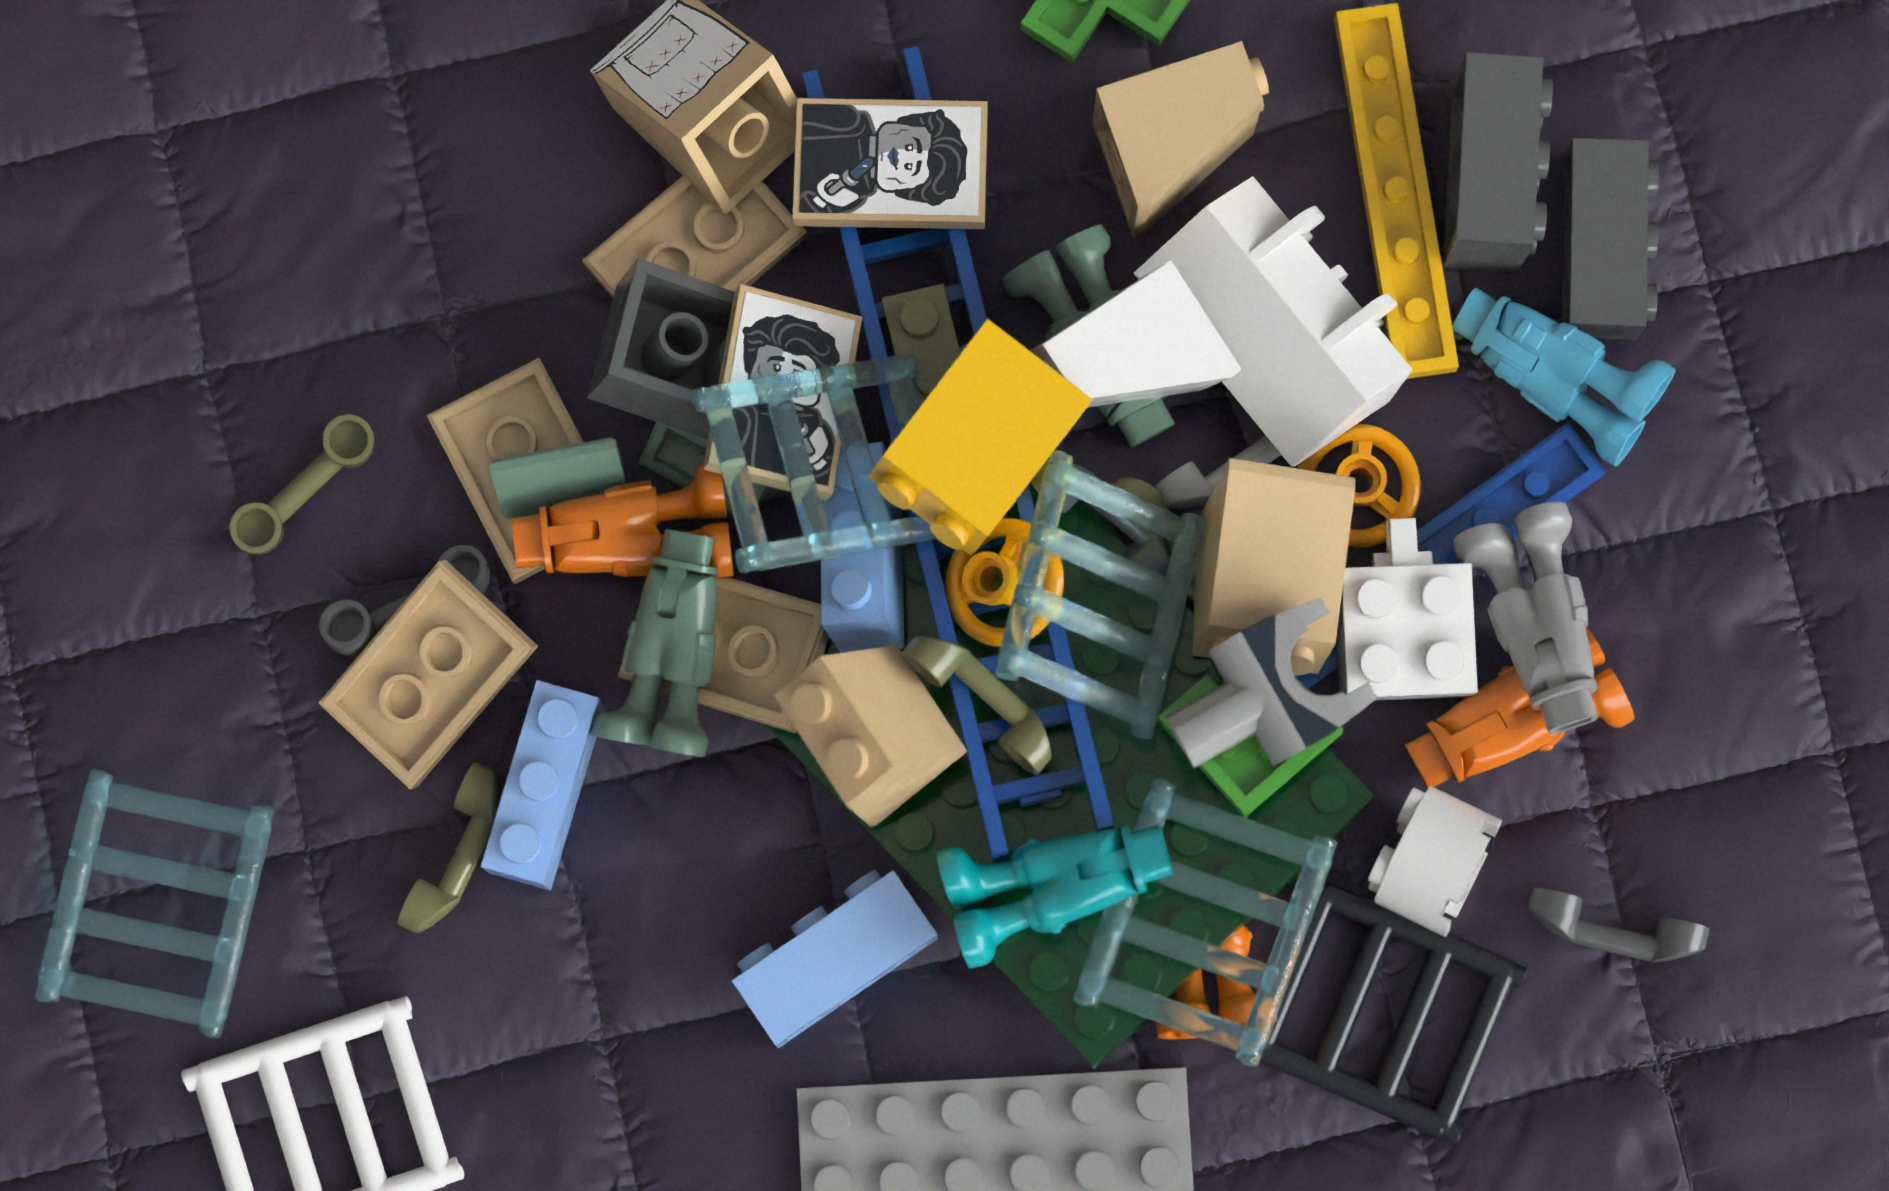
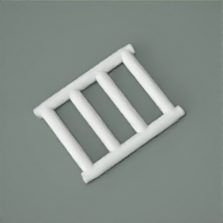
[181,996,464,1191]

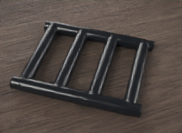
[1237,876,1528,1145]

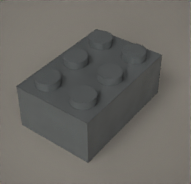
[1442,52,1553,274]
[587,258,734,439]

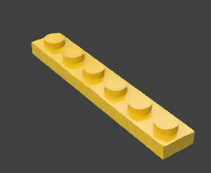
[1334,3,1459,379]

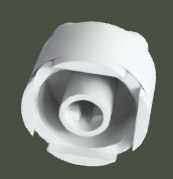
[1368,786,1502,937]

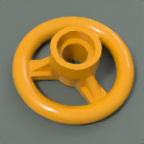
[1297,424,1421,548]
[945,518,1064,647]

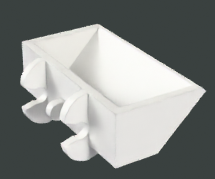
[1134,176,1413,467]

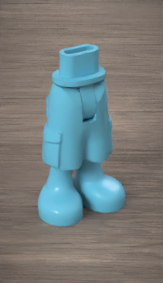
[1452,288,1676,467]

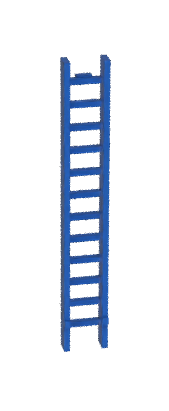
[802,46,1114,863]

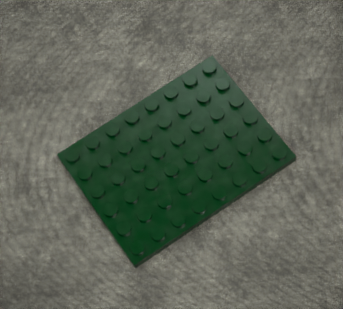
[764,482,1375,1069]

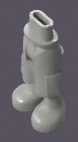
[1453,502,1598,734]

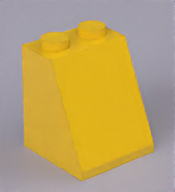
[868,319,1093,556]

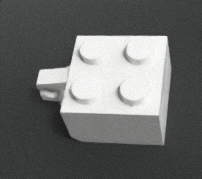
[1337,518,1478,701]

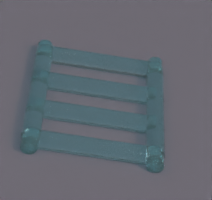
[692,354,937,573]
[995,450,1204,740]
[35,769,275,1039]
[1073,777,1337,1067]

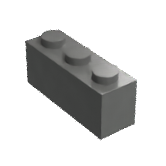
[1561,138,1659,340]

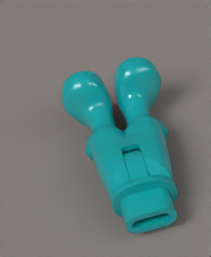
[937,824,1173,969]

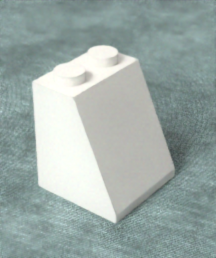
[1030,260,1242,408]

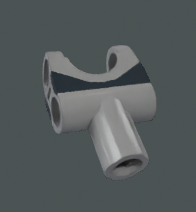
[1165,598,1377,768]

